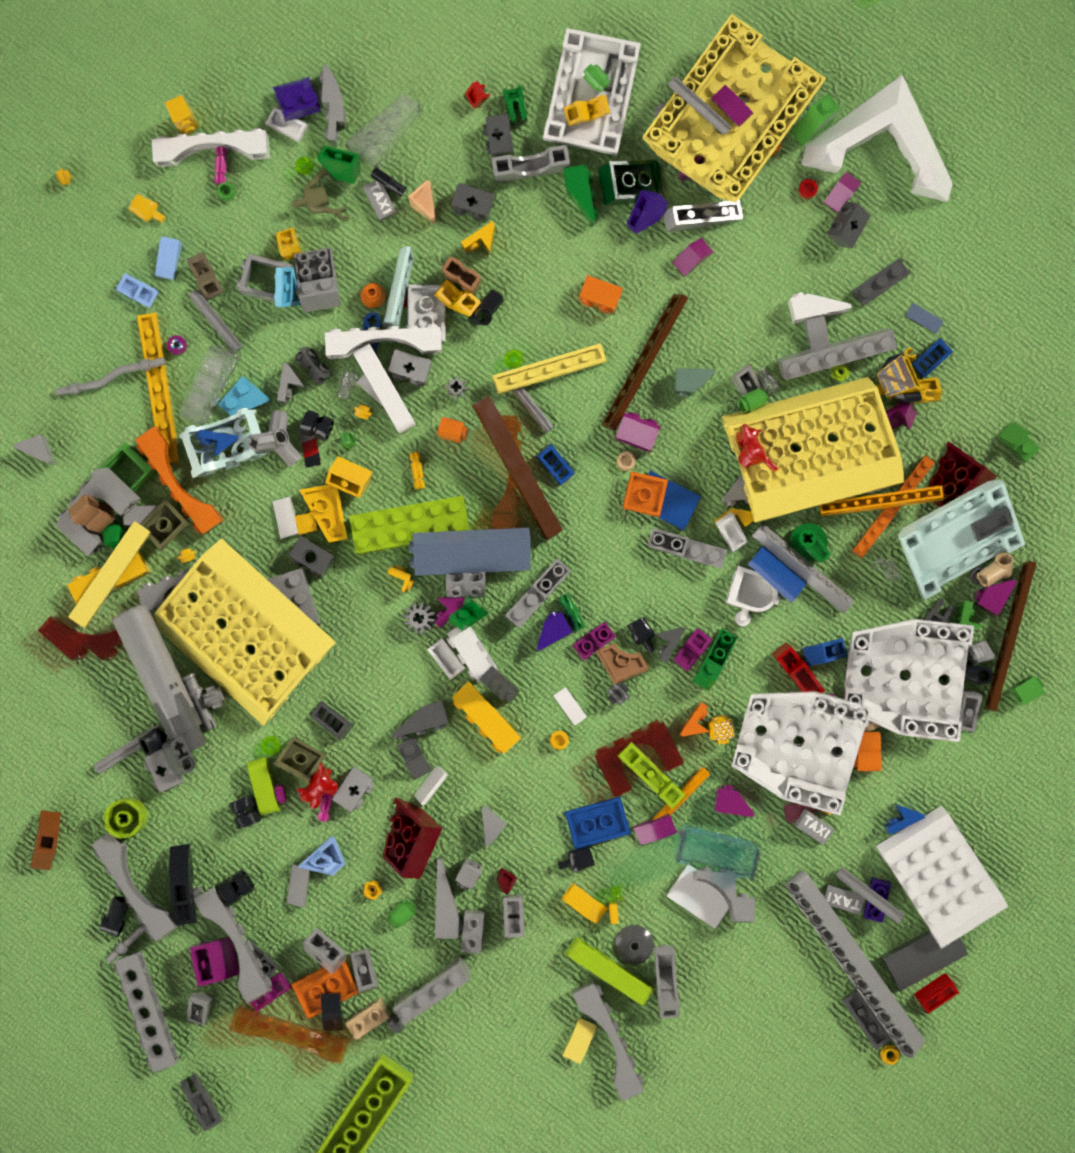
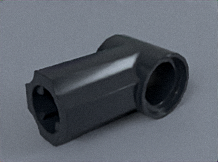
[469,290,504,326]
[965,662,993,686]
[99,896,129,937]

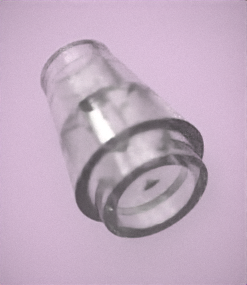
[755,366,781,395]
[337,370,358,400]

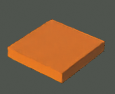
[622,471,668,517]

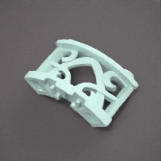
[179,408,270,478]

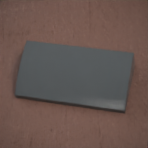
[881,930,968,991]

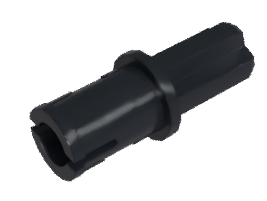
[370,167,407,197]

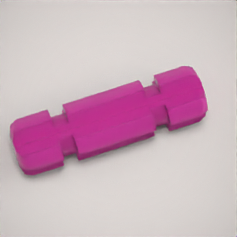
[214,147,227,184]
[317,794,334,822]

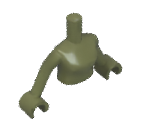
[292,166,349,221]

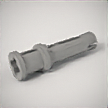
[181,672,217,731]

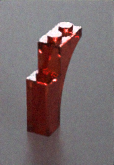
[38,616,123,661]

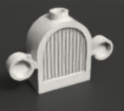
[725,566,781,626]

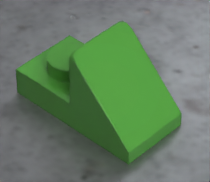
[997,422,1040,463]
[955,601,983,631]

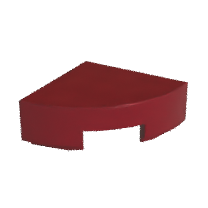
[497,868,517,895]

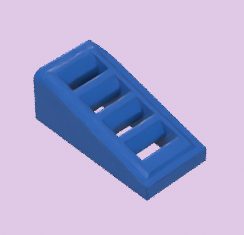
[911,338,953,378]
[535,444,575,486]

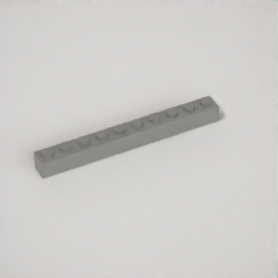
[752,523,854,613]

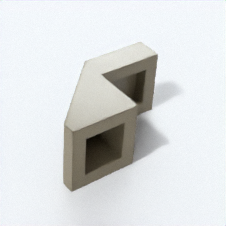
[186,251,223,300]

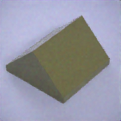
[140,499,189,551]
[274,736,326,783]

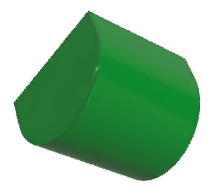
[102,525,123,550]

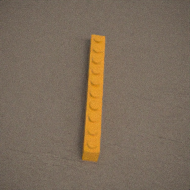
[820,486,944,517]

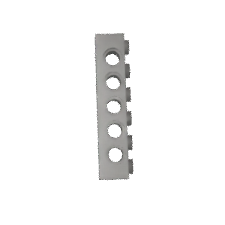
[114,950,180,1073]

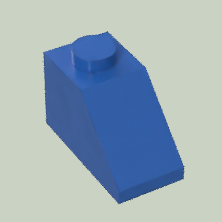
[803,638,848,666]

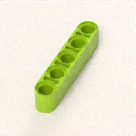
[565,937,655,1006]

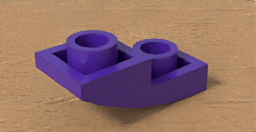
[863,877,892,923]

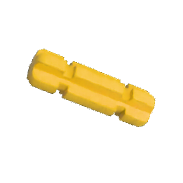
[410,452,425,490]

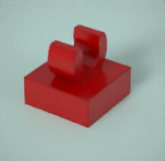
[465,81,490,109]

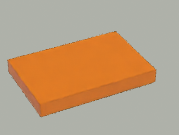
[291,961,360,1019]

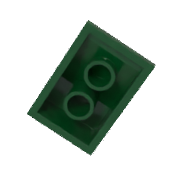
[598,160,664,206]

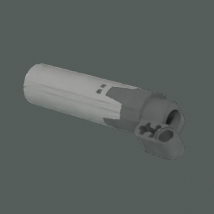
[112,604,207,776]

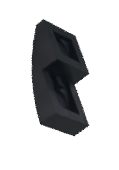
[321,992,343,1031]

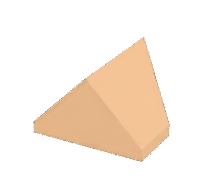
[408,180,436,223]

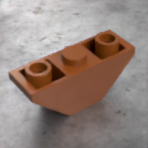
[30,810,61,870]

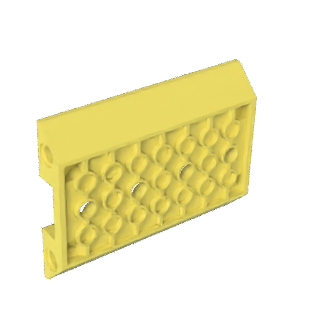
[642,14,826,203]
[721,377,904,523]
[153,539,336,726]

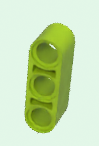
[247,757,281,816]

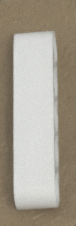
[353,343,416,434]

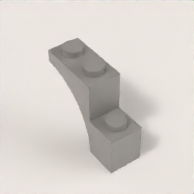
[693,868,755,923]
[654,945,680,1019]

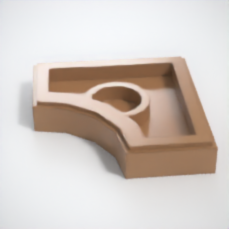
[597,643,649,685]

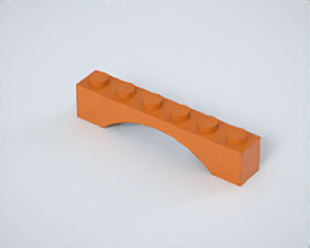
[135,426,224,534]

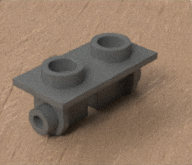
[296,347,332,385]

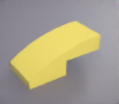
[562,1018,597,1064]

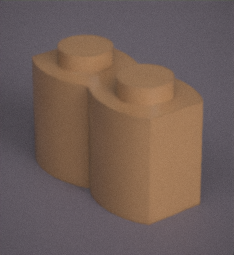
[442,257,482,295]
[68,495,116,533]

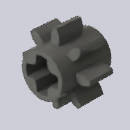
[607,683,630,705]

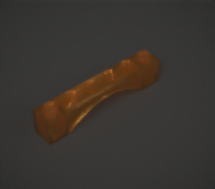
[492,415,522,529]
[229,1006,350,1064]

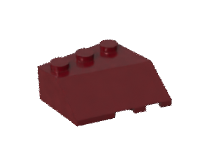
[929,441,997,507]
[382,797,443,879]

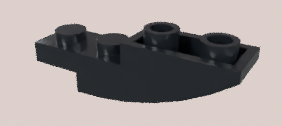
[169,844,197,925]

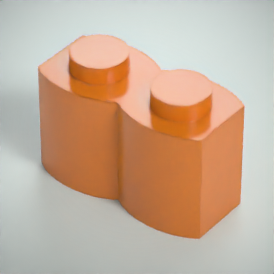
[438,416,469,444]
[853,732,881,771]

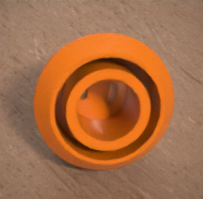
[360,282,386,308]

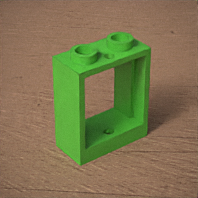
[100,443,157,493]

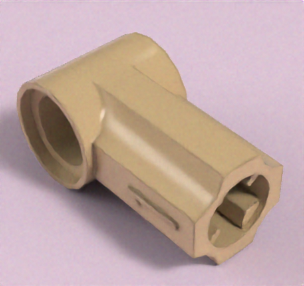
[977,553,1013,587]

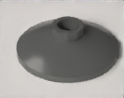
[615,925,654,964]

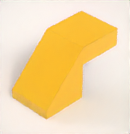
[563,95,611,126]
[434,279,481,317]
[715,508,754,528]
[561,883,608,924]

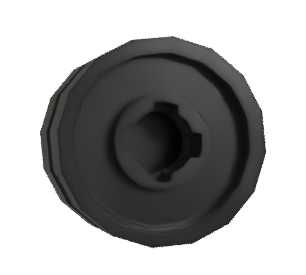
[300,410,334,442]
[229,795,261,829]
[218,869,255,906]

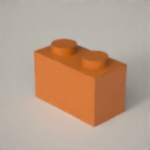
[579,275,623,314]

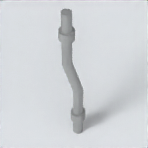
[56,357,166,396]
[106,886,203,964]

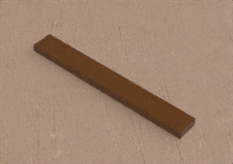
[601,294,688,431]
[472,396,563,540]
[984,561,1037,711]

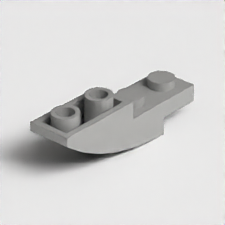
[319,65,346,146]
[647,528,728,569]
[505,558,571,629]

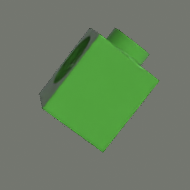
[1010,676,1045,705]

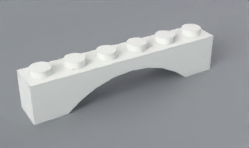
[152,128,270,167]
[325,324,442,359]

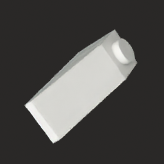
[788,292,852,324]

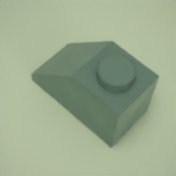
[674,368,715,398]

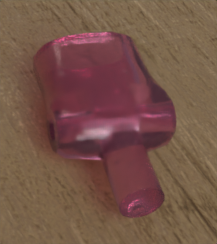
[783,802,821,824]

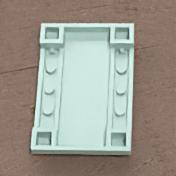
[898,479,1025,600]

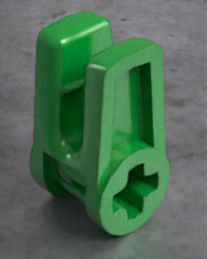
[502,85,528,125]
[796,530,831,563]

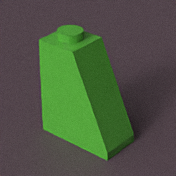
[791,94,840,146]

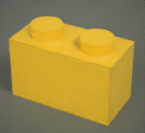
[165,95,199,135]
[325,456,373,498]

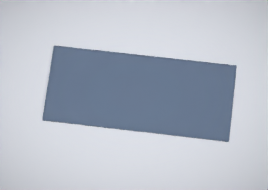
[905,303,944,334]

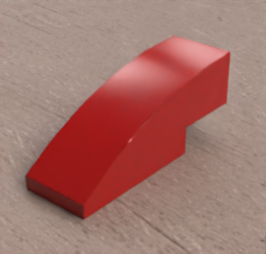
[772,642,825,694]

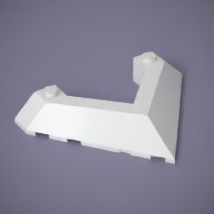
[801,75,953,202]

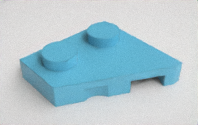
[274,267,301,307]
[218,376,271,416]

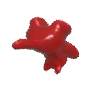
[736,424,779,471]
[297,763,338,809]

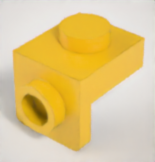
[387,565,414,593]

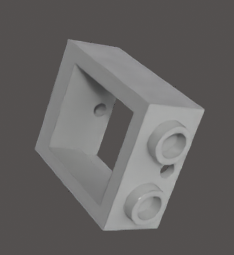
[237,254,295,303]

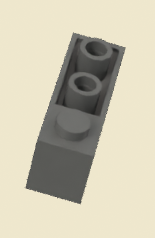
[391,700,449,741]

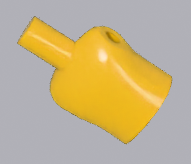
[129,194,166,223]

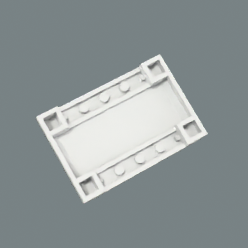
[543,28,641,155]
[875,806,1008,948]

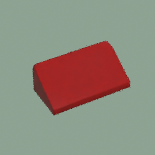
[914,973,959,1014]

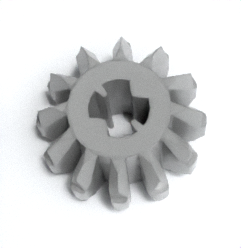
[403,602,436,635]

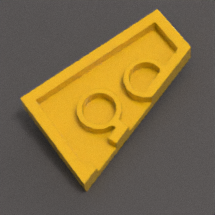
[299,484,348,543]

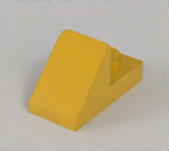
[461,221,495,254]
[276,227,302,260]

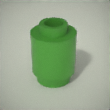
[583,64,611,93]
[738,388,768,413]
[387,899,416,928]

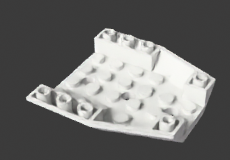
[844,619,974,742]
[732,692,872,815]

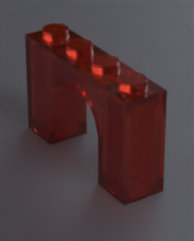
[594,719,684,798]

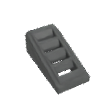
[310,701,354,740]

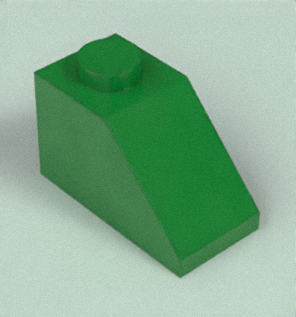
[317,145,361,184]

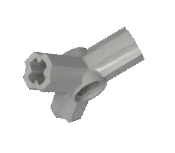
[248,411,302,467]

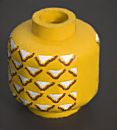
[708,715,735,744]

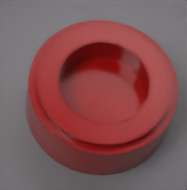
[798,179,818,199]

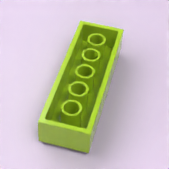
[349,496,470,555]
[316,1053,414,1153]

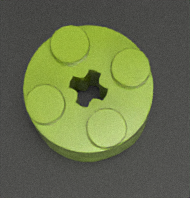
[104,797,149,838]

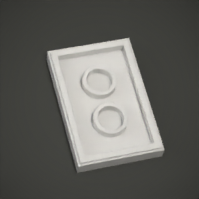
[407,285,446,343]
[666,863,729,929]

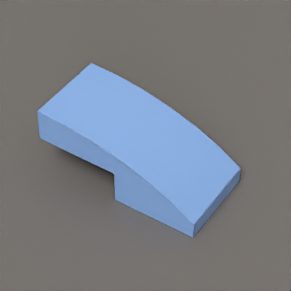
[116,273,159,308]

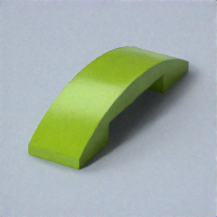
[618,742,686,809]

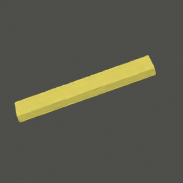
[492,343,606,395]
[69,521,151,628]

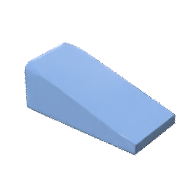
[155,236,182,280]

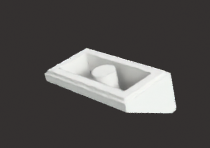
[273,497,299,539]
[414,766,448,805]

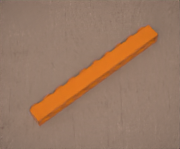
[851,455,935,558]

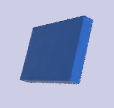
[648,471,701,531]
[748,546,807,603]
[565,796,631,849]

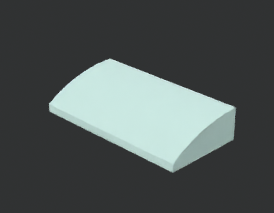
[383,246,414,327]

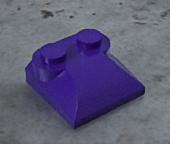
[273,77,321,122]

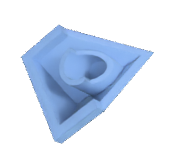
[298,836,346,876]

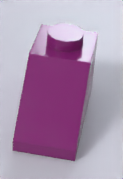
[973,580,1017,615]
[713,784,754,817]

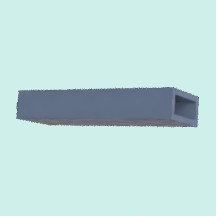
[409,528,531,576]

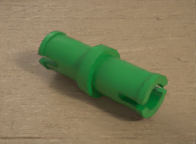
[558,592,586,632]

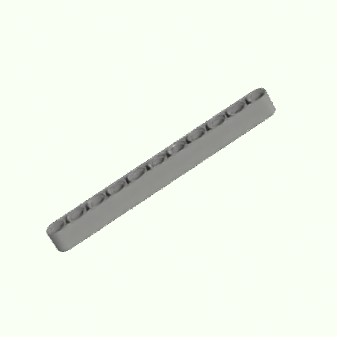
[786,871,925,1058]

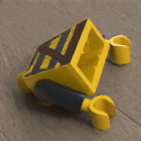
[877,348,934,403]

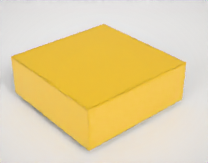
[295,512,318,535]
[609,901,618,924]

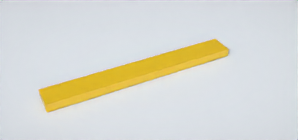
[137,312,181,464]

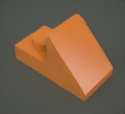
[678,702,710,736]

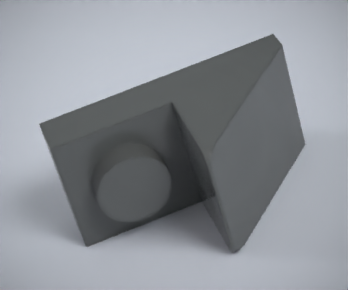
[655,627,685,663]
[397,736,432,779]

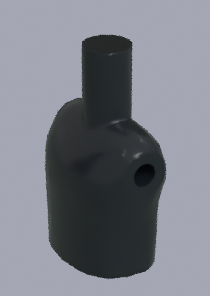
[627,616,655,653]
[138,727,167,756]
[558,846,595,872]

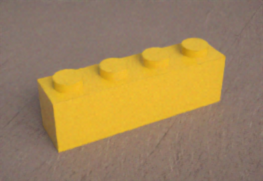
[67,551,151,605]
[452,681,521,754]

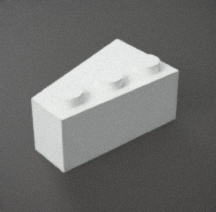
[446,626,498,682]

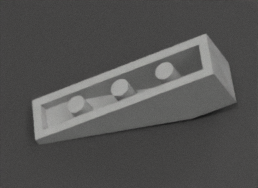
[663,200,743,232]
[435,857,463,939]

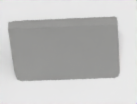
[287,864,311,907]

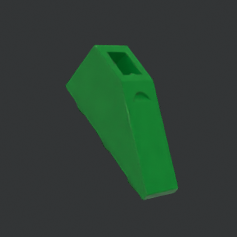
[563,165,598,226]
[692,628,738,691]

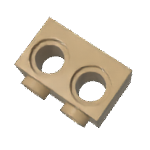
[345,997,391,1040]

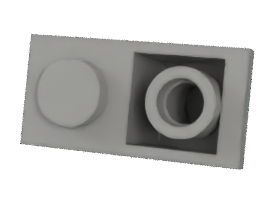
[721,477,749,506]

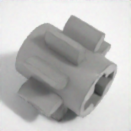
[445,376,469,401]
[203,685,227,709]

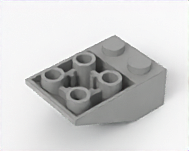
[294,247,341,312]

